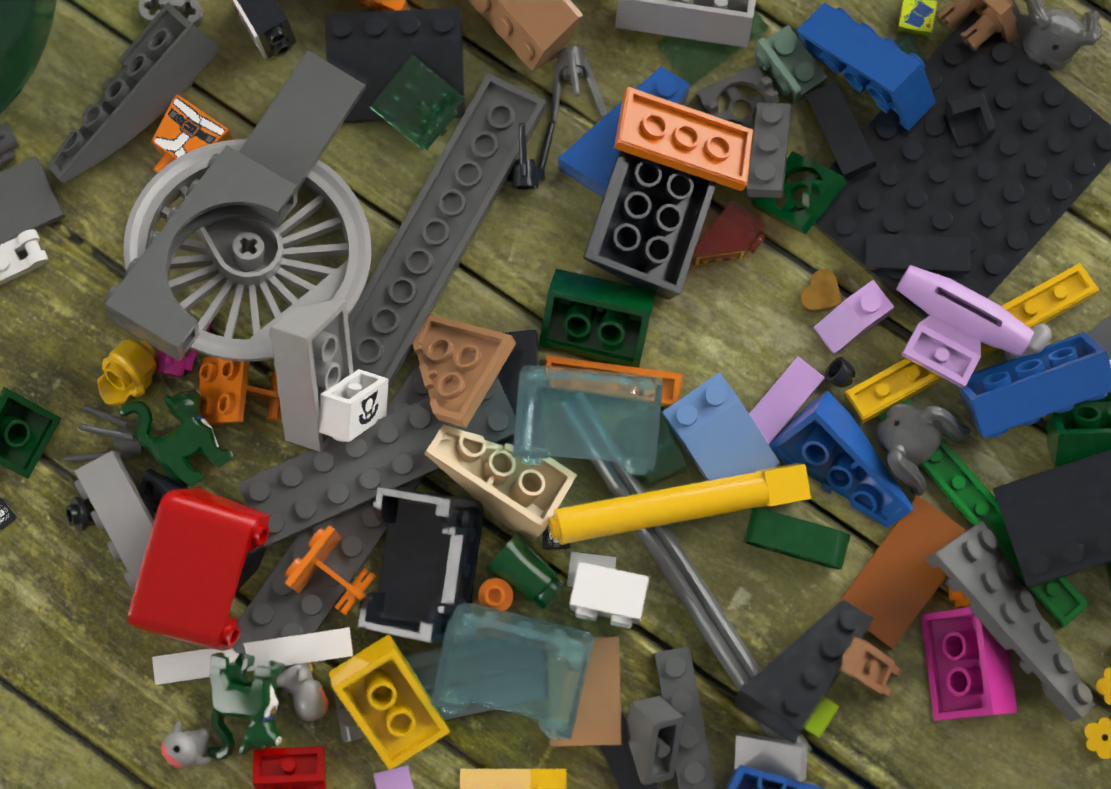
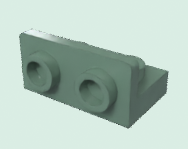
[754,25,828,104]

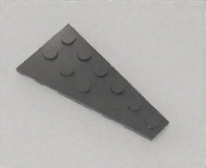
[925,521,1096,722]

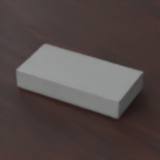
[735,732,807,782]

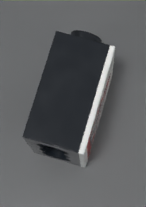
[230,0,297,60]

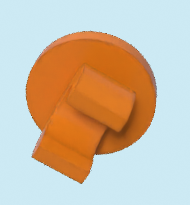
[478,578,514,613]

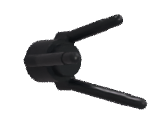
[507,123,555,190]

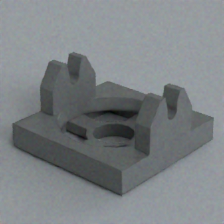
[696,65,780,130]

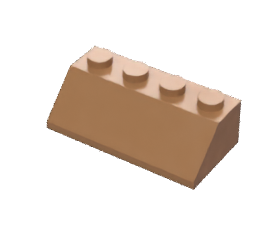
[469,0,583,71]

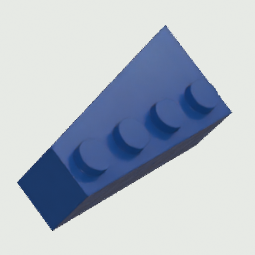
[797,2,936,131]

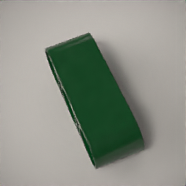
[743,508,851,570]

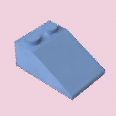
[662,372,780,481]

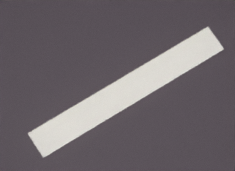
[152,627,353,685]

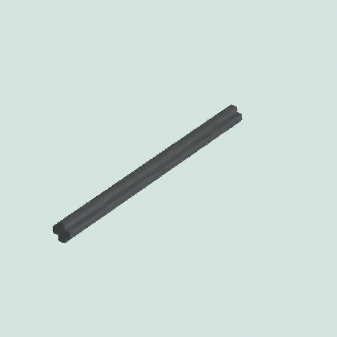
[558,392,812,752]

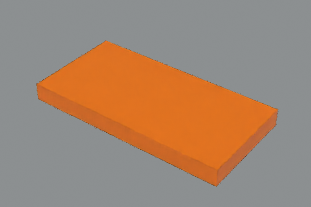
[614,87,754,191]

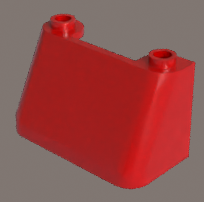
[128,488,271,651]

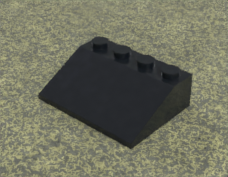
[325,8,465,123]
[583,150,717,300]
[993,449,1111,589]

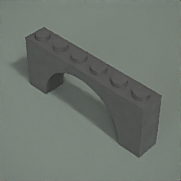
[105,145,297,362]

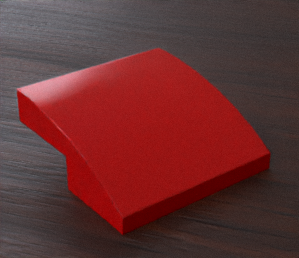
[252,746,327,789]

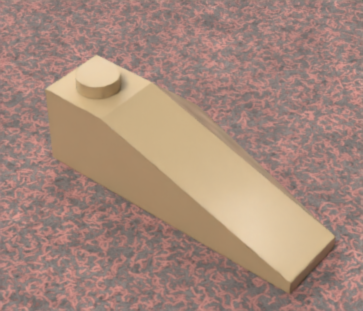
[424,424,577,543]

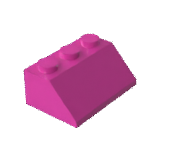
[921,607,1018,721]

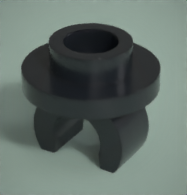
[66,496,96,532]

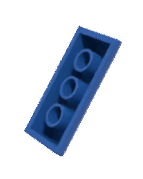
[956,332,1111,438]

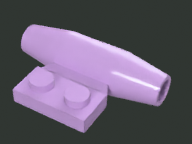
[896,265,1034,388]

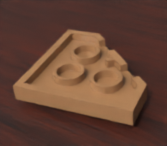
[412,315,516,428]

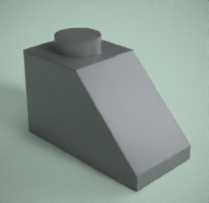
[626,696,684,786]

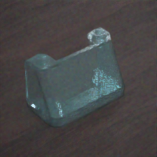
[513,365,663,475]
[431,604,595,740]

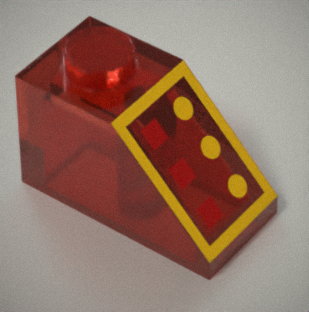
[691,200,765,266]

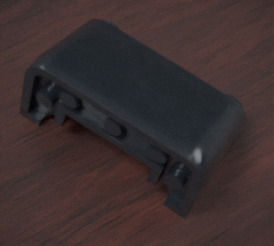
[358,487,484,643]

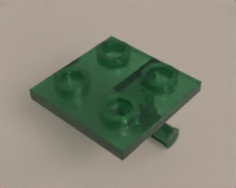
[370,55,465,151]

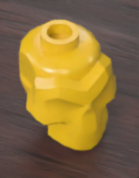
[97,339,157,405]

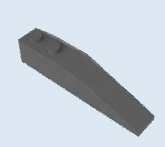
[48,2,220,183]

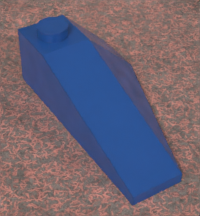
[769,390,914,528]

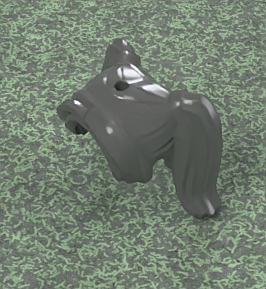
[1023,0,1102,70]
[875,403,971,496]

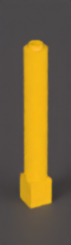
[548,463,811,544]

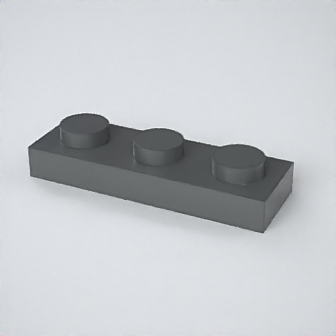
[747,103,792,198]

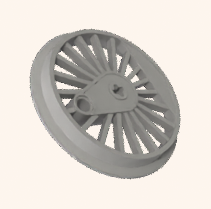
[123,139,371,361]

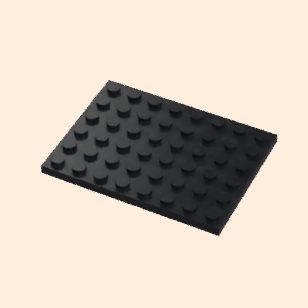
[795,10,1111,320]

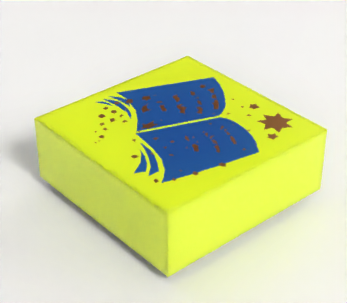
[897,0,937,37]

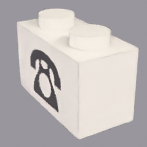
[319,369,388,442]

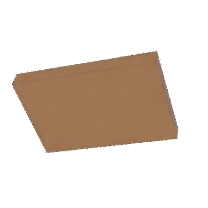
[548,637,622,747]

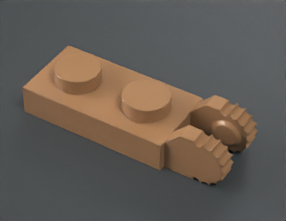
[840,637,902,698]

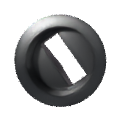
[825,357,856,388]

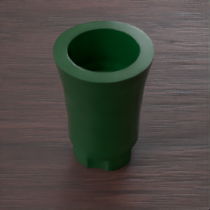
[486,532,566,610]

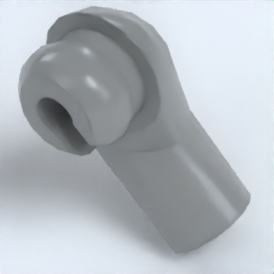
[1004,323,1052,360]

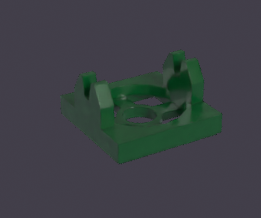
[751,151,847,235]

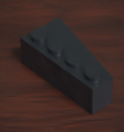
[733,599,874,744]

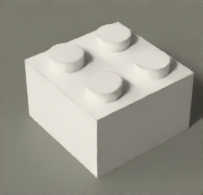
[570,562,649,629]

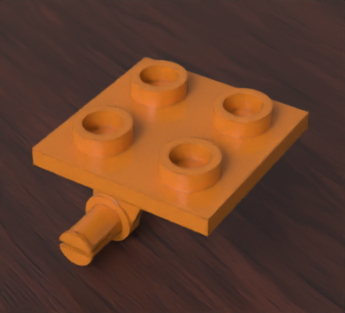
[199,356,282,425]
[285,525,376,616]

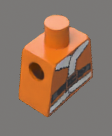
[152,94,234,173]

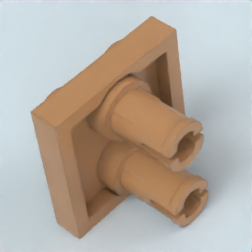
[938,0,1019,51]

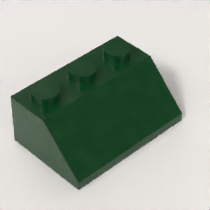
[538,268,656,368]
[1046,392,1111,468]

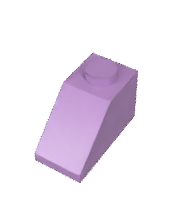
[813,280,894,355]

